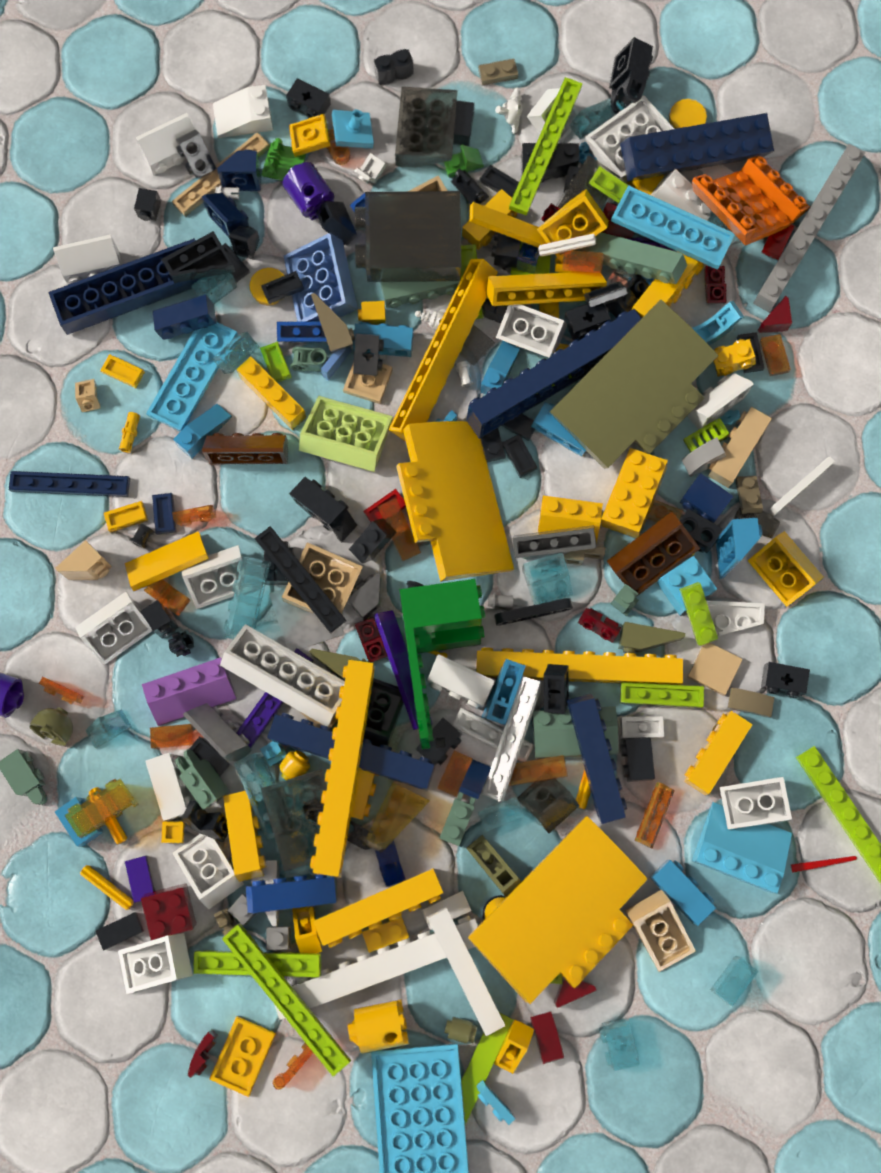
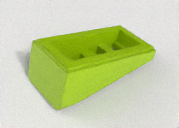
[683,418,729,452]

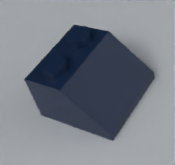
[217,149,262,191]
[202,193,249,238]
[679,473,734,523]

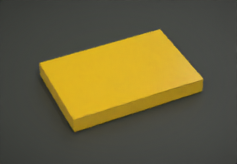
[209,1016,276,1097]

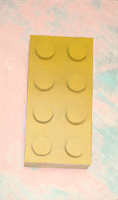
[601,448,668,538]

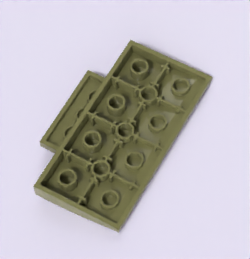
[550,300,719,469]

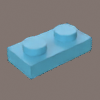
[476,1080,515,1125]

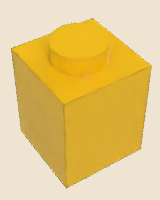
[358,301,386,325]

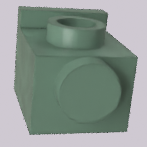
[611,584,639,616]

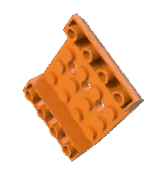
[692,155,810,246]

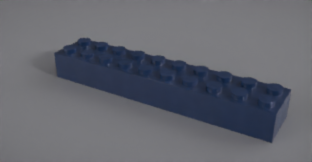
[466,309,641,439]

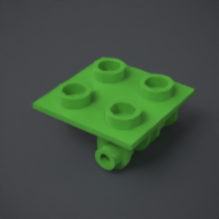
[261,138,306,181]

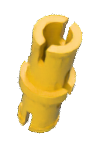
[119,412,141,453]

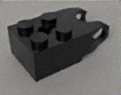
[609,37,653,114]

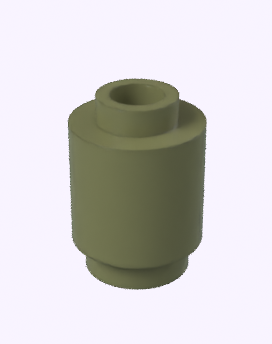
[444,1016,477,1044]

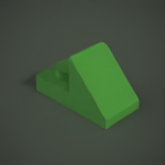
[443,145,484,178]

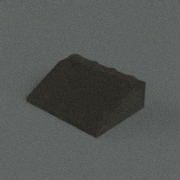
[395,86,458,168]
[261,769,348,871]

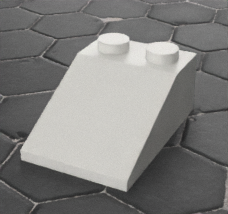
[213,85,273,138]
[720,777,792,830]
[173,834,244,909]
[119,933,193,994]

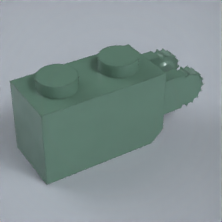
[0,749,48,805]
[175,749,230,810]
[439,792,475,847]

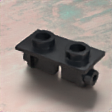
[451,169,489,204]

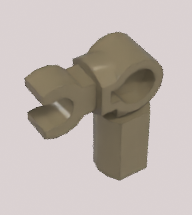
[214,908,236,936]

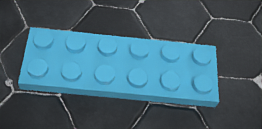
[611,185,735,270]
[146,322,238,432]

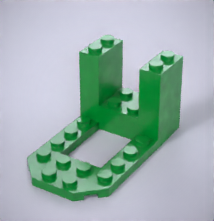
[399,579,485,749]

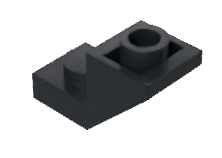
[181,801,228,842]

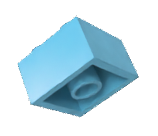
[657,556,717,615]

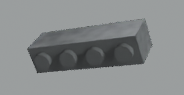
[512,525,597,558]

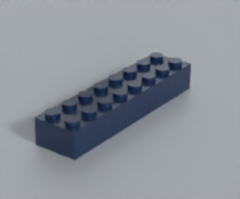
[620,113,774,182]
[48,238,212,335]

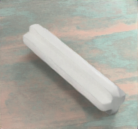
[539,234,596,256]

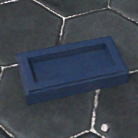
[152,493,176,535]
[459,759,491,800]

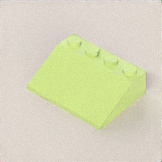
[299,396,393,472]

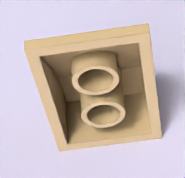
[625,890,696,972]

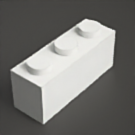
[145,753,191,821]

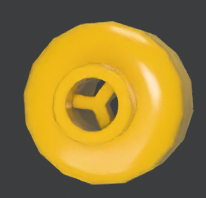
[279,750,310,782]

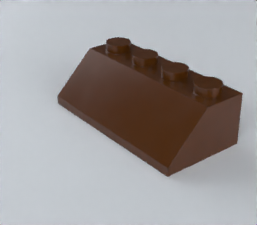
[202,433,288,464]
[607,512,700,596]

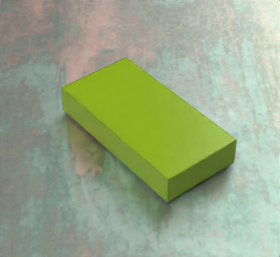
[260,342,292,383]

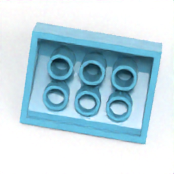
[692,802,792,894]

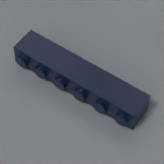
[567,694,627,824]

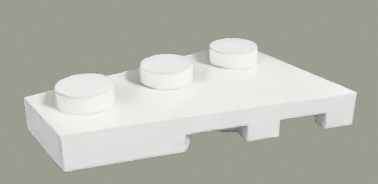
[706,600,765,636]

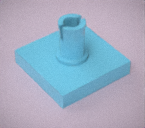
[332,109,374,149]

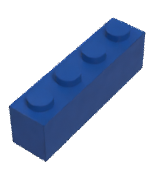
[246,874,336,913]

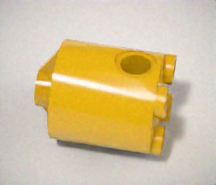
[348,999,409,1054]

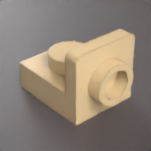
[75,379,100,412]

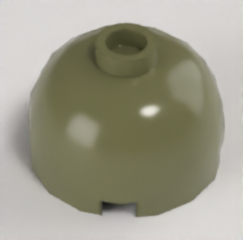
[29,707,73,746]

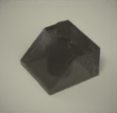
[516,771,580,834]

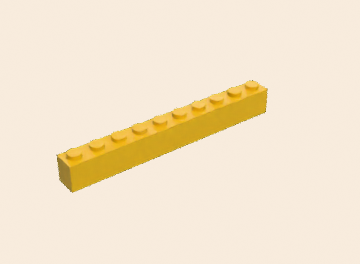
[389,259,498,441]
[476,647,683,685]
[310,660,375,878]

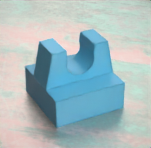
[260,741,287,767]

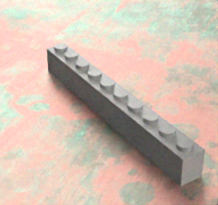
[753,144,866,313]

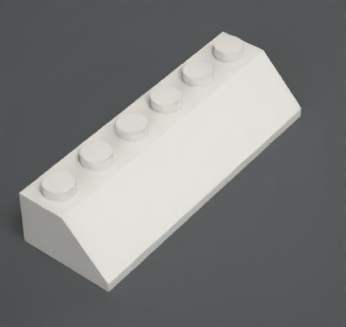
[220,624,345,727]

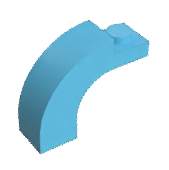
[692,301,744,345]

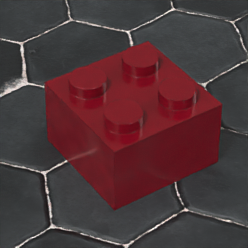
[141,883,196,940]

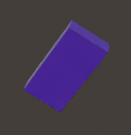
[125,856,155,903]

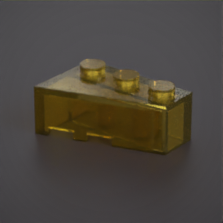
[64,778,139,839]
[363,782,430,853]

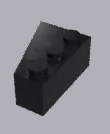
[521,143,579,183]
[162,231,235,283]
[289,477,358,543]

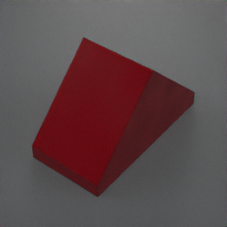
[757,296,792,333]
[554,977,597,1008]

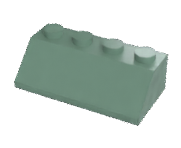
[532,706,618,759]

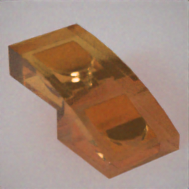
[144,579,191,616]

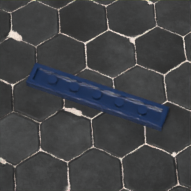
[9,471,130,497]

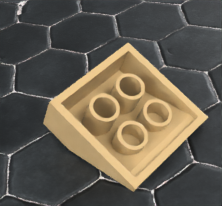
[282,542,363,614]

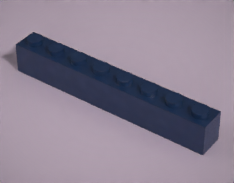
[267,713,435,791]

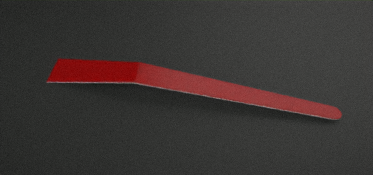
[790,856,857,873]

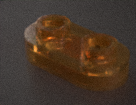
[326,129,351,165]

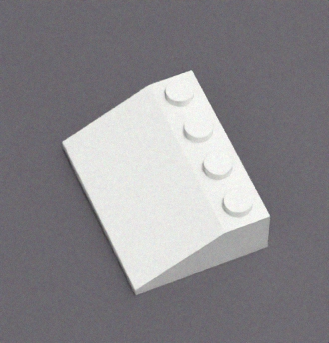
[585,95,674,183]

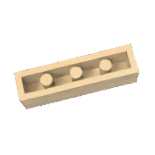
[708,406,772,488]

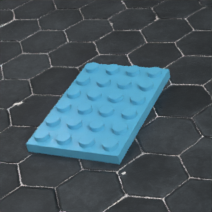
[371,1043,469,1173]

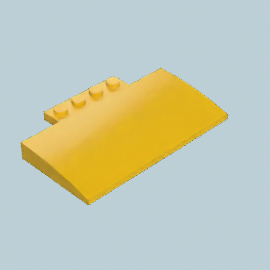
[396,421,515,582]
[467,816,647,1004]

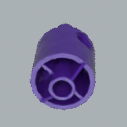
[282,162,335,221]
[0,672,24,718]

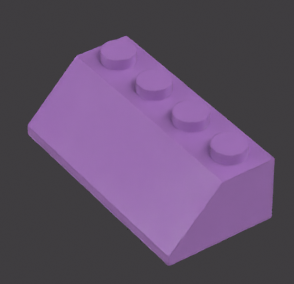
[142,657,237,726]

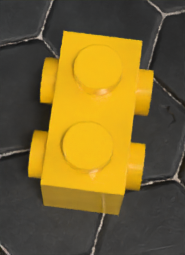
[713,339,756,377]

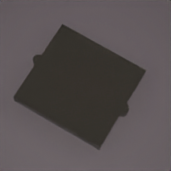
[459,324,495,366]

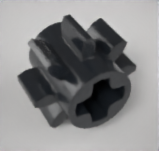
[168,631,194,657]

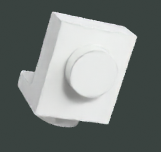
[355,153,387,184]

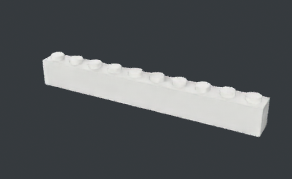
[275,916,478,1020]

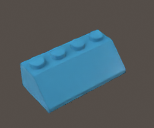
[716,518,762,579]

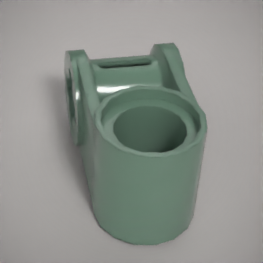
[291,347,328,372]

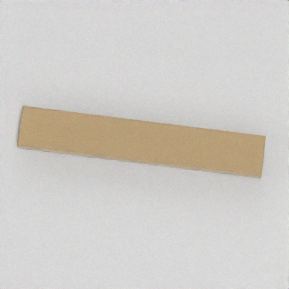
[172,132,270,217]

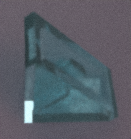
[85,709,132,748]

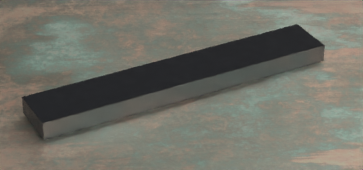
[254,526,347,634]

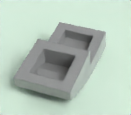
[682,438,726,477]

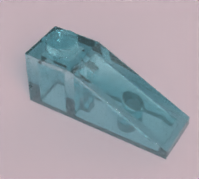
[569,98,623,140]

